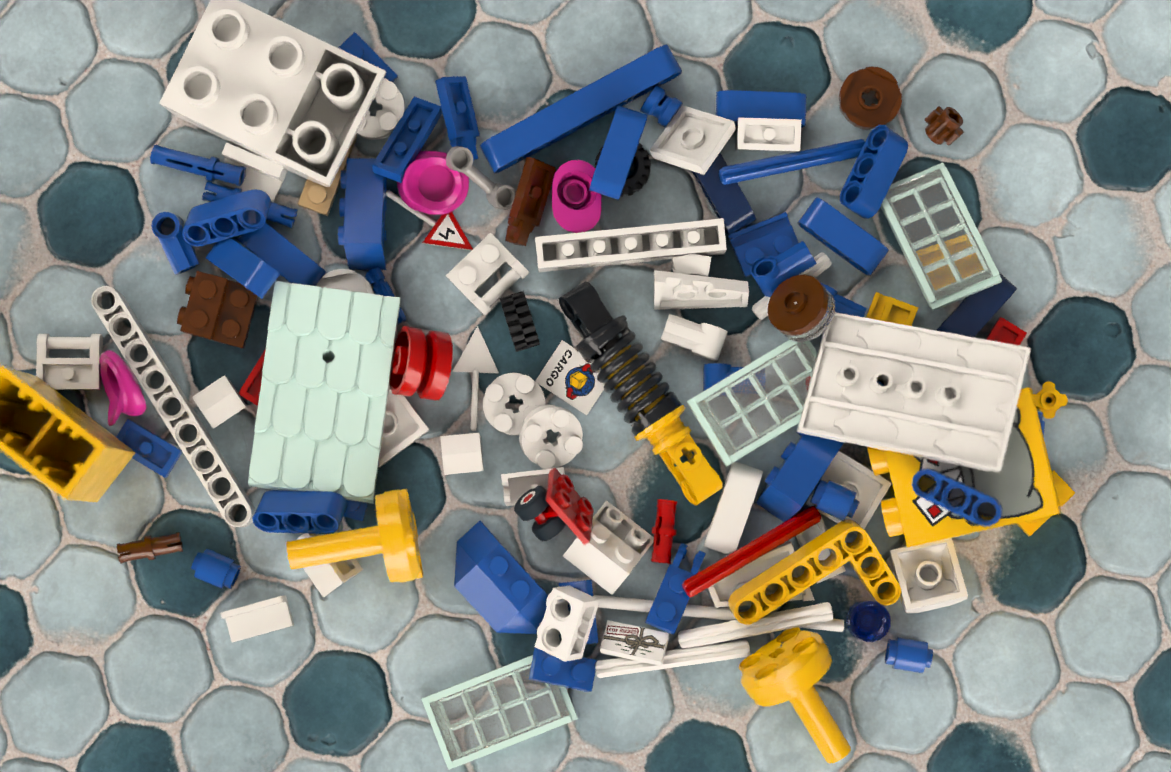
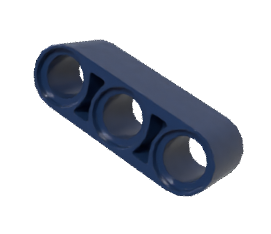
[691,153,756,235]
[936,272,1017,337]

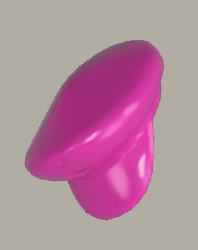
[397,151,469,215]
[99,350,146,426]

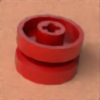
[390,326,453,401]

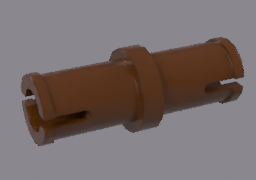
[117,532,183,563]

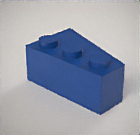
[338,158,387,270]
[755,432,844,522]

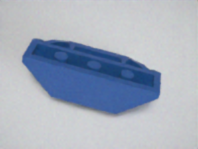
[454,521,548,634]

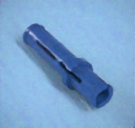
[150,144,246,186]
[202,181,298,228]

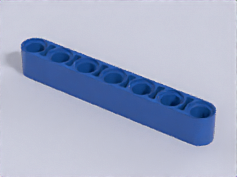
[480,44,683,174]

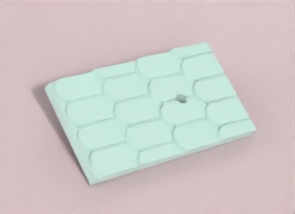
[248,281,401,503]

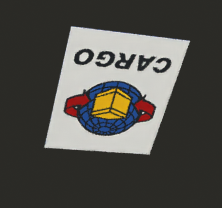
[535,340,605,415]

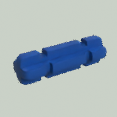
[365,267,406,325]

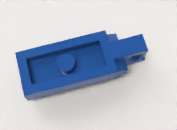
[435,76,480,161]

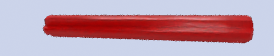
[682,506,822,597]

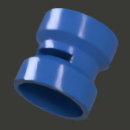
[640,85,683,128]

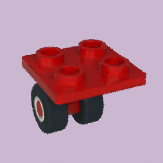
[514,468,594,545]

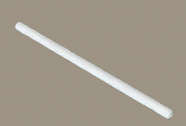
[593,594,844,632]

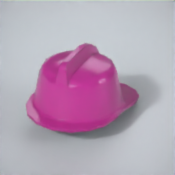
[552,160,602,233]

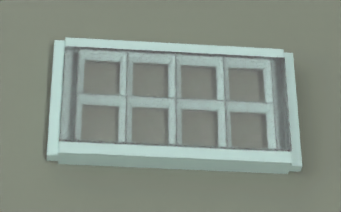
[881,163,1002,311]
[687,333,818,467]
[421,655,578,770]

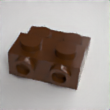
[177,271,258,349]

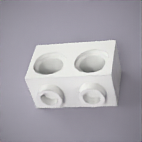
[535,585,600,662]

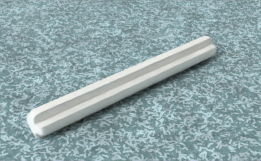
[678,602,833,649]
[595,640,750,678]

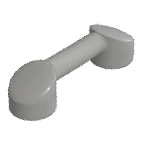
[446,146,516,210]

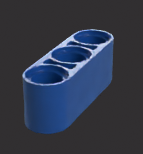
[716,90,806,128]
[589,105,648,200]
[840,125,908,219]
[182,189,271,247]
[797,197,889,276]
[237,222,326,286]
[205,238,281,299]
[912,469,1003,526]
[252,490,348,534]

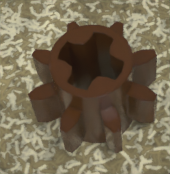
[924,106,964,146]

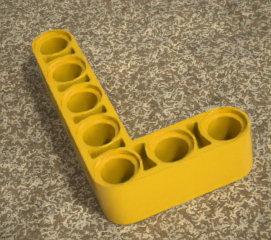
[728,519,901,624]

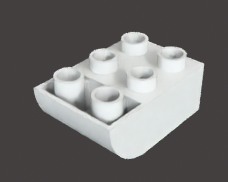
[159,0,386,187]

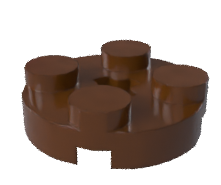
[839,66,902,130]

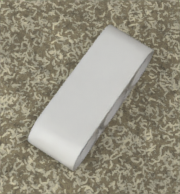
[704,461,763,555]

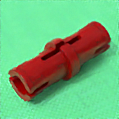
[651,499,677,564]

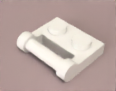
[446,232,529,316]
[36,334,103,390]

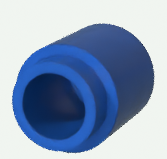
[810,479,860,521]
[191,548,241,589]
[885,637,933,673]

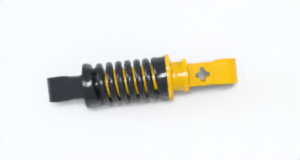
[559,281,723,506]

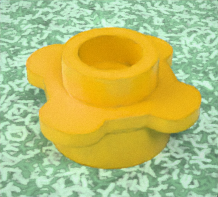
[1033,381,1068,419]

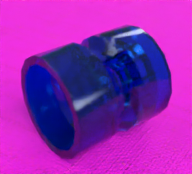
[845,600,891,642]

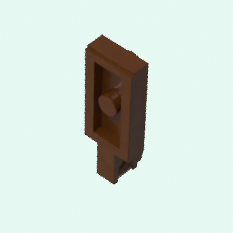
[505,157,556,246]

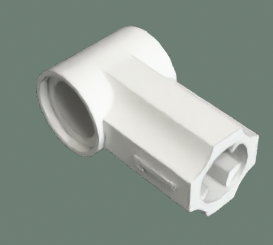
[661,314,728,361]

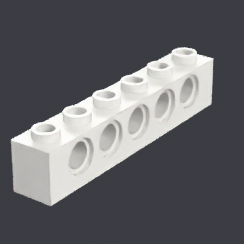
[535,218,727,272]

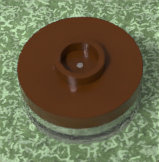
[768,275,835,342]

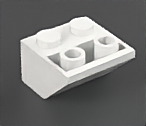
[563,500,654,595]

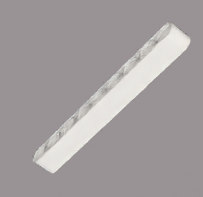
[91,286,255,527]

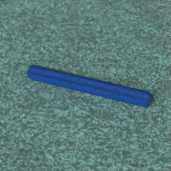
[719,139,865,185]

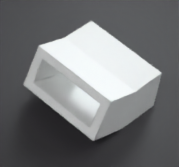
[671,254,711,277]
[192,375,247,429]
[440,432,484,475]

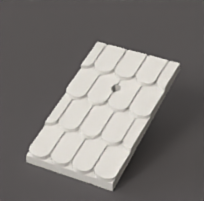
[797,311,1031,472]

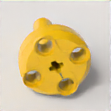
[286,489,423,583]
[739,627,851,763]

